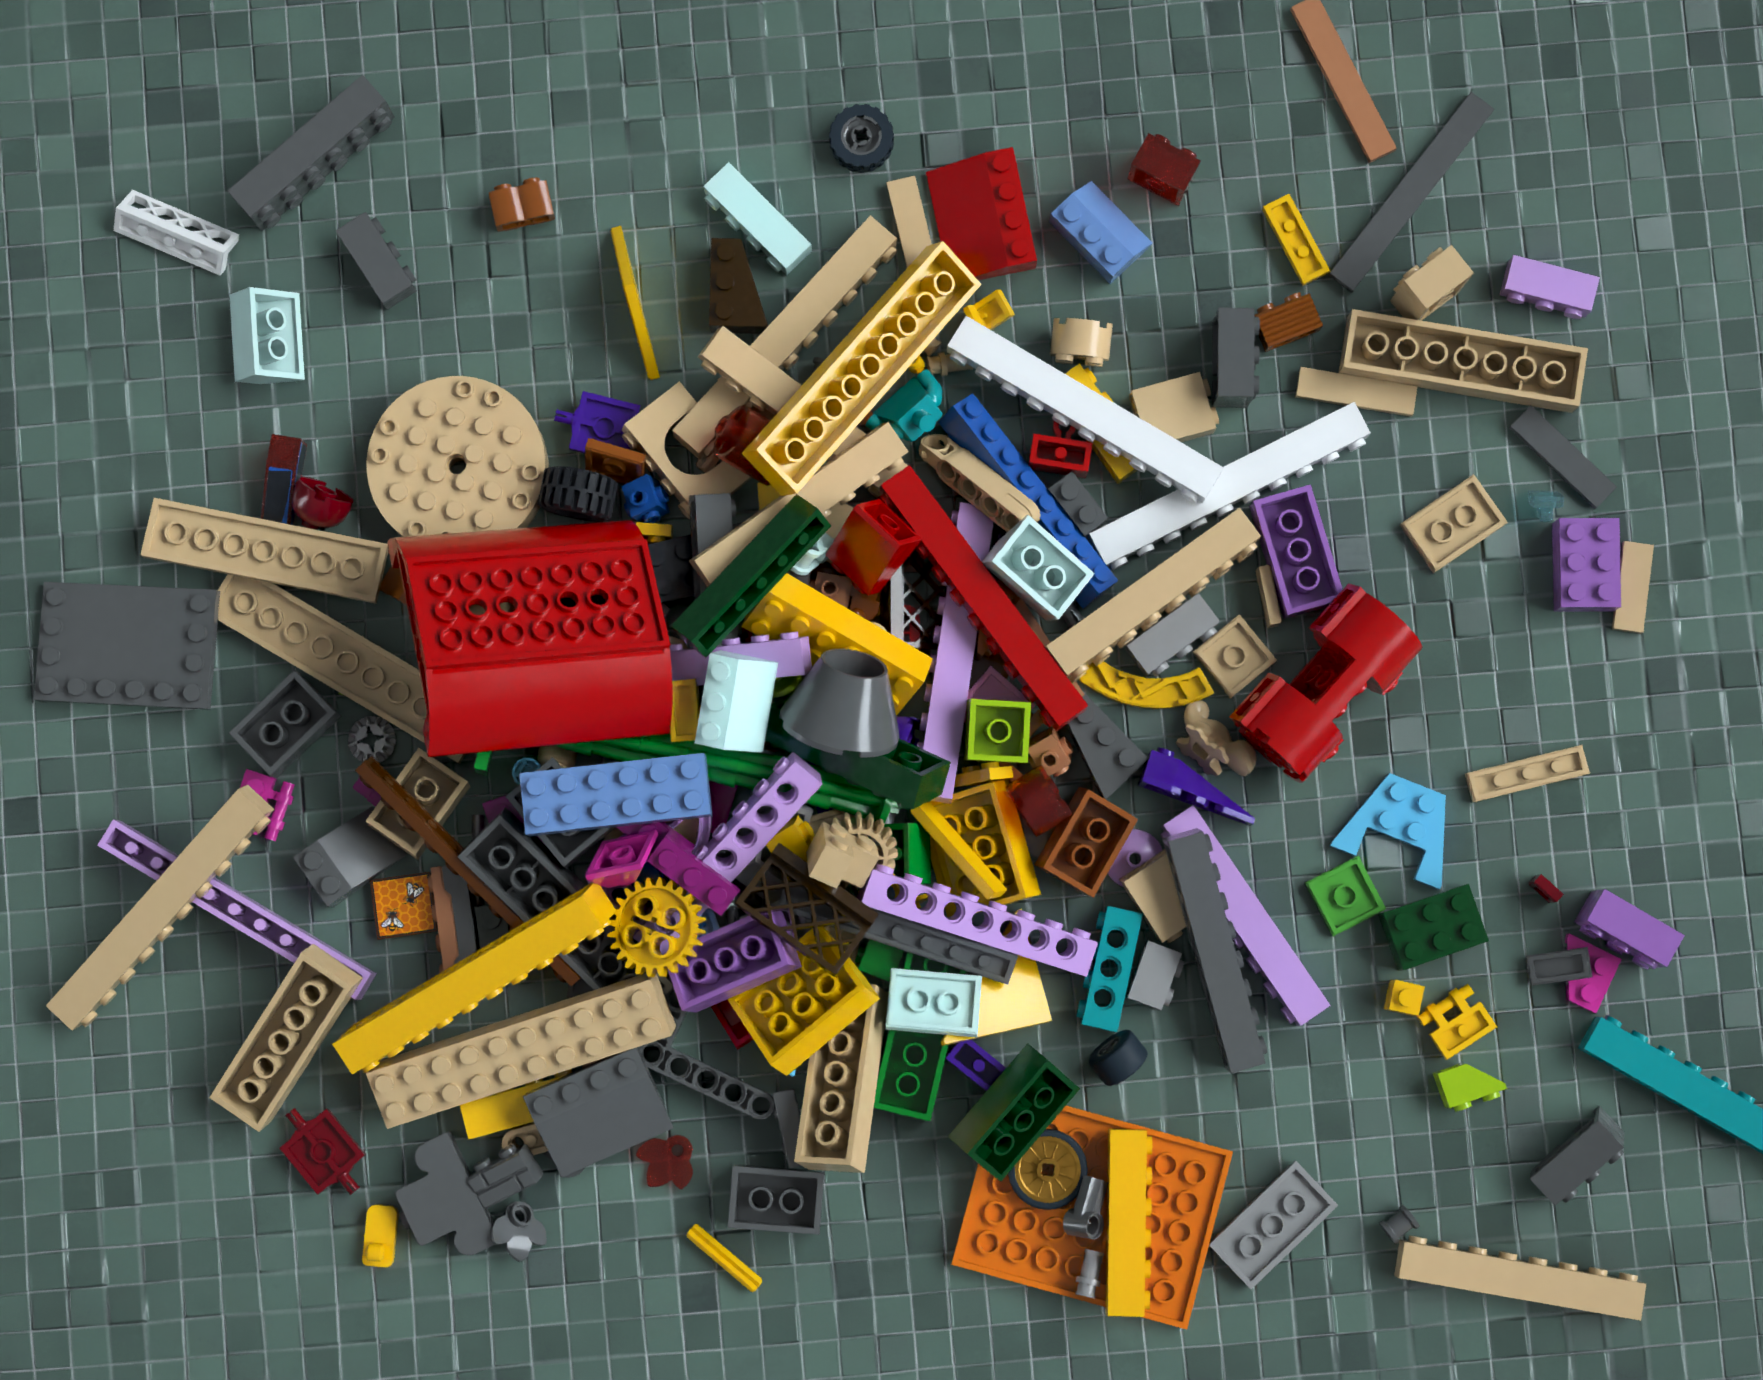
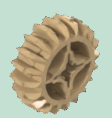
[833,811,898,893]

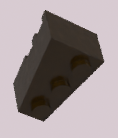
[709,238,768,334]

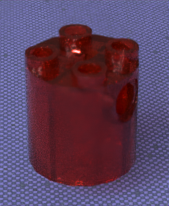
[713,405,771,486]

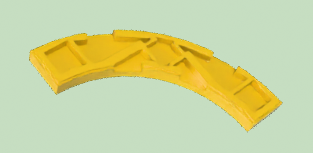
[1079,662,1214,709]

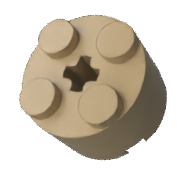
[1050,318,1113,367]

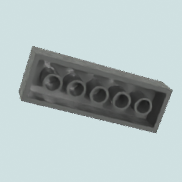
[227,75,395,231]

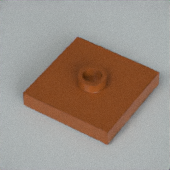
[585,438,646,485]

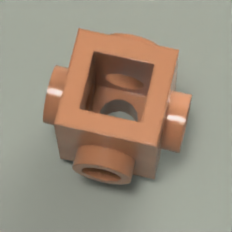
[1028,727,1073,778]

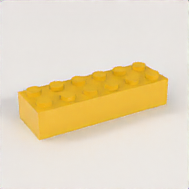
[742,573,933,716]

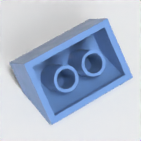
[1049,181,1153,284]

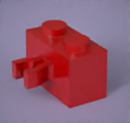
[1028,421,1093,478]

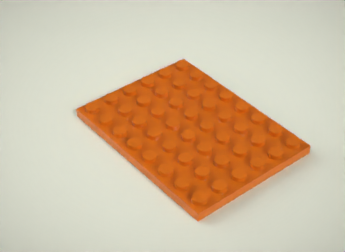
[951,1105,1233,1330]

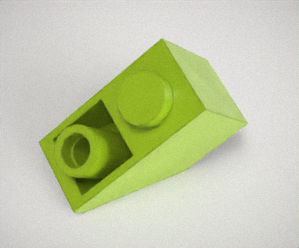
[1433,1063,1507,1112]

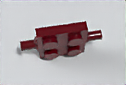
[280,1108,366,1195]

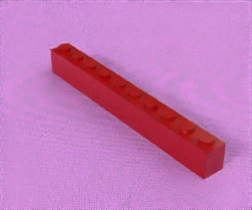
[878,465,1088,732]

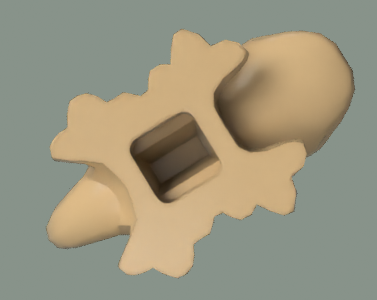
[1176,700,1257,776]

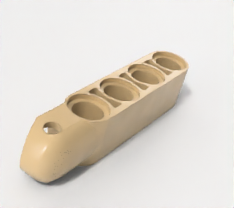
[919,434,1041,532]

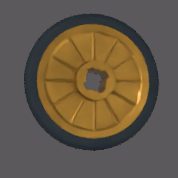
[1008,1129,1087,1210]

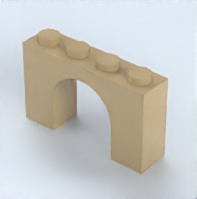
[622,381,755,519]

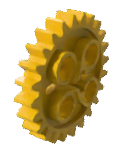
[607,877,706,978]

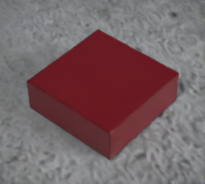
[1529,874,1564,903]

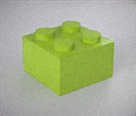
[964,699,1031,763]

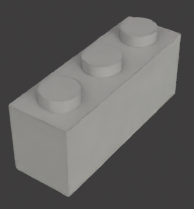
[1125,593,1220,677]

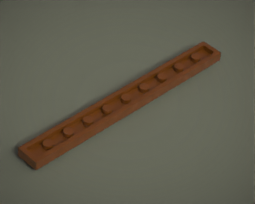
[355,756,581,987]

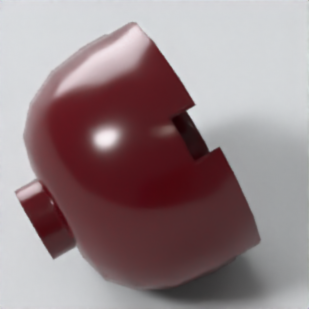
[292,476,353,530]

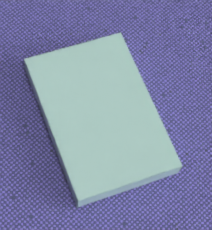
[885,968,982,1038]

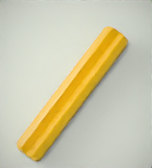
[686,1224,762,1292]

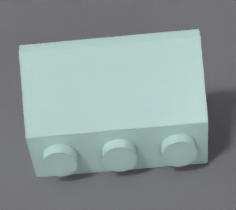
[229,287,305,384]
[982,515,1095,621]
[695,650,778,752]

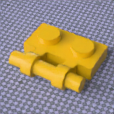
[1417,984,1497,1060]

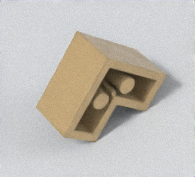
[806,822,879,889]

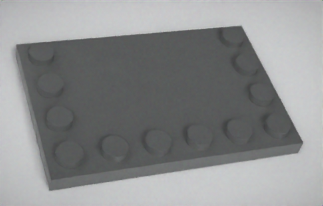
[34,582,220,710]

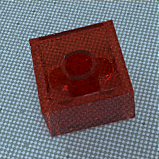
[1127,133,1201,206]

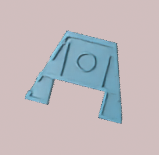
[1330,773,1446,890]

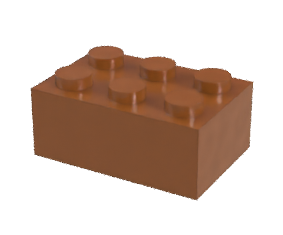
[1034,787,1138,898]

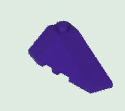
[1137,747,1255,826]

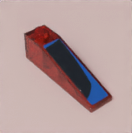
[261,434,307,525]

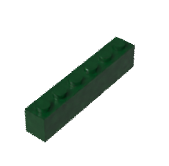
[671,494,831,658]

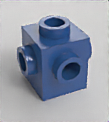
[621,474,670,523]

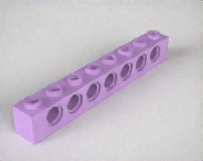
[633,752,822,954]
[856,864,1098,977]

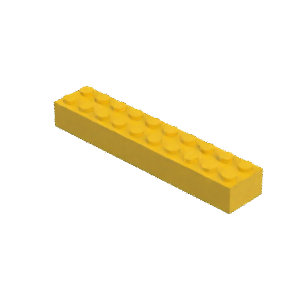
[742,241,982,496]
[332,882,616,1074]

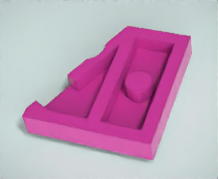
[1565,934,1622,1014]

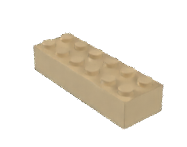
[209,944,363,1132]
[794,984,889,1173]

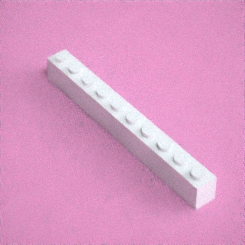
[947,316,1224,503]
[1088,402,1371,570]

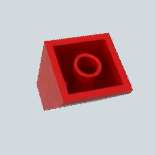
[826,499,922,596]

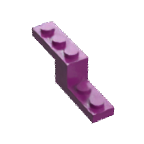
[616,822,741,916]

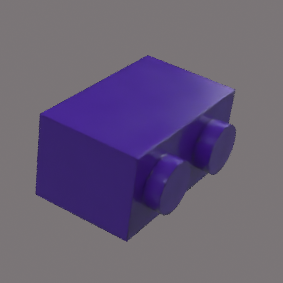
[946,1040,1006,1091]

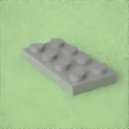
[1209,1160,1338,1289]

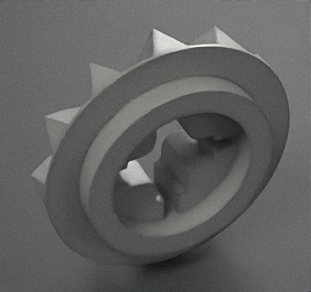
[348,716,396,763]

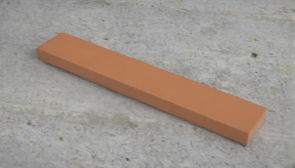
[1290,0,1397,163]

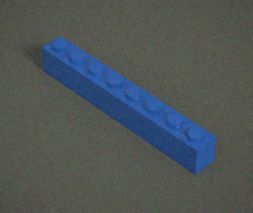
[938,393,1118,609]

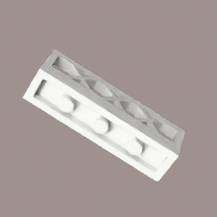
[113,190,239,276]

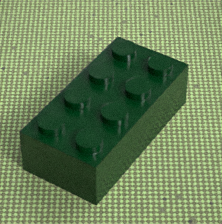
[948,1043,1080,1182]

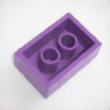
[1552,518,1621,612]
[1574,889,1685,970]

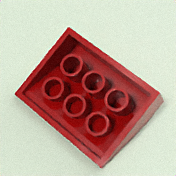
[926,147,1037,280]

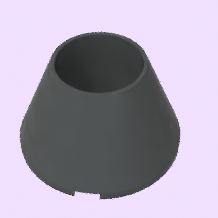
[779,649,900,758]

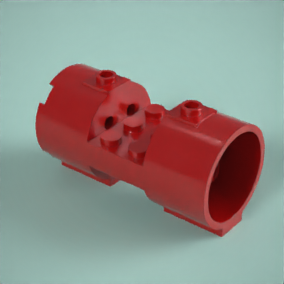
[1229,583,1423,783]

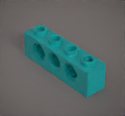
[1076,906,1143,1032]

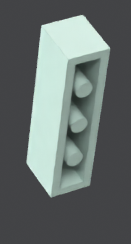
[703,162,812,275]

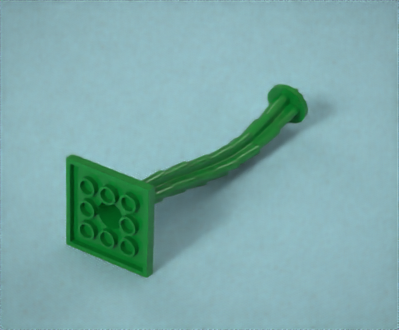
[474,733,902,823]

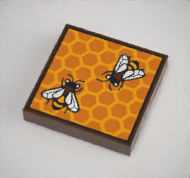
[370,872,438,940]

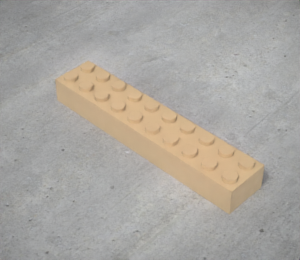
[366,973,676,1129]

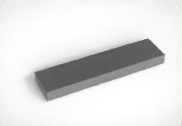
[1509,405,1617,509]

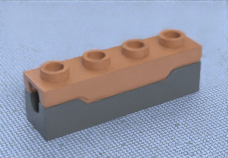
[428,865,480,973]

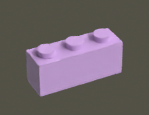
[1500,255,1600,319]

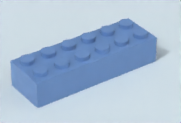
[519,753,712,836]

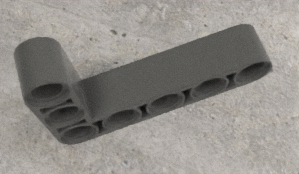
[639,987,775,1119]

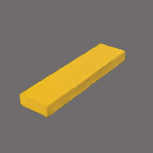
[910,802,1007,900]

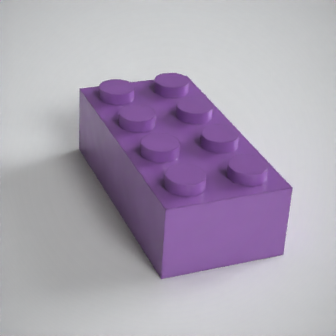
[1249,484,1343,619]
[662,911,802,1013]

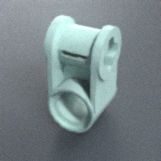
[790,532,834,575]

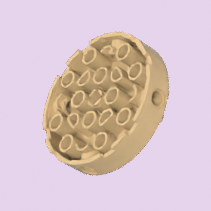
[367,376,549,537]

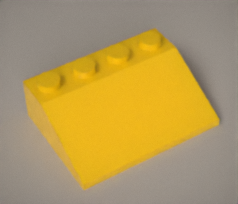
[930,779,1041,917]
[727,926,880,1076]

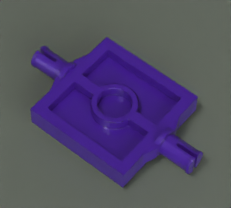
[554,391,641,454]

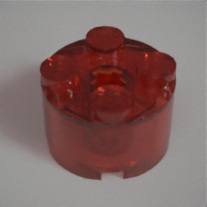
[1005,765,1073,838]

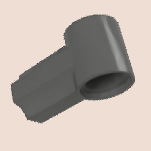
[1063,1175,1108,1240]

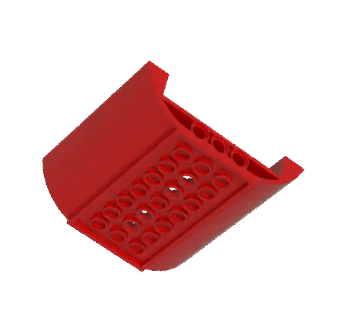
[387,520,673,757]

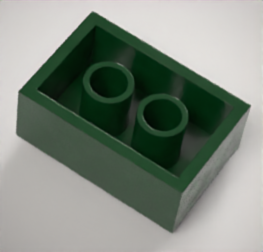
[1378,884,1489,971]

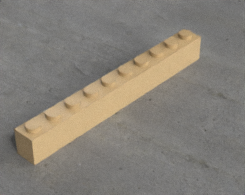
[672,215,897,460]
[46,785,275,1031]

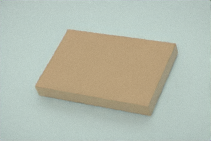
[1400,474,1508,573]

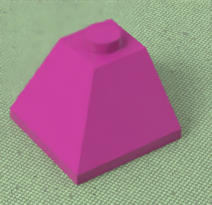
[585,830,659,888]

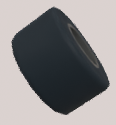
[1089,1030,1148,1086]

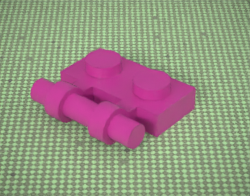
[240,769,295,841]

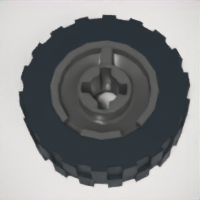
[829,104,894,173]

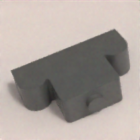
[395,1131,495,1255]

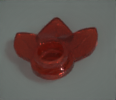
[636,1135,693,1190]

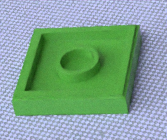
[1304,856,1386,936]

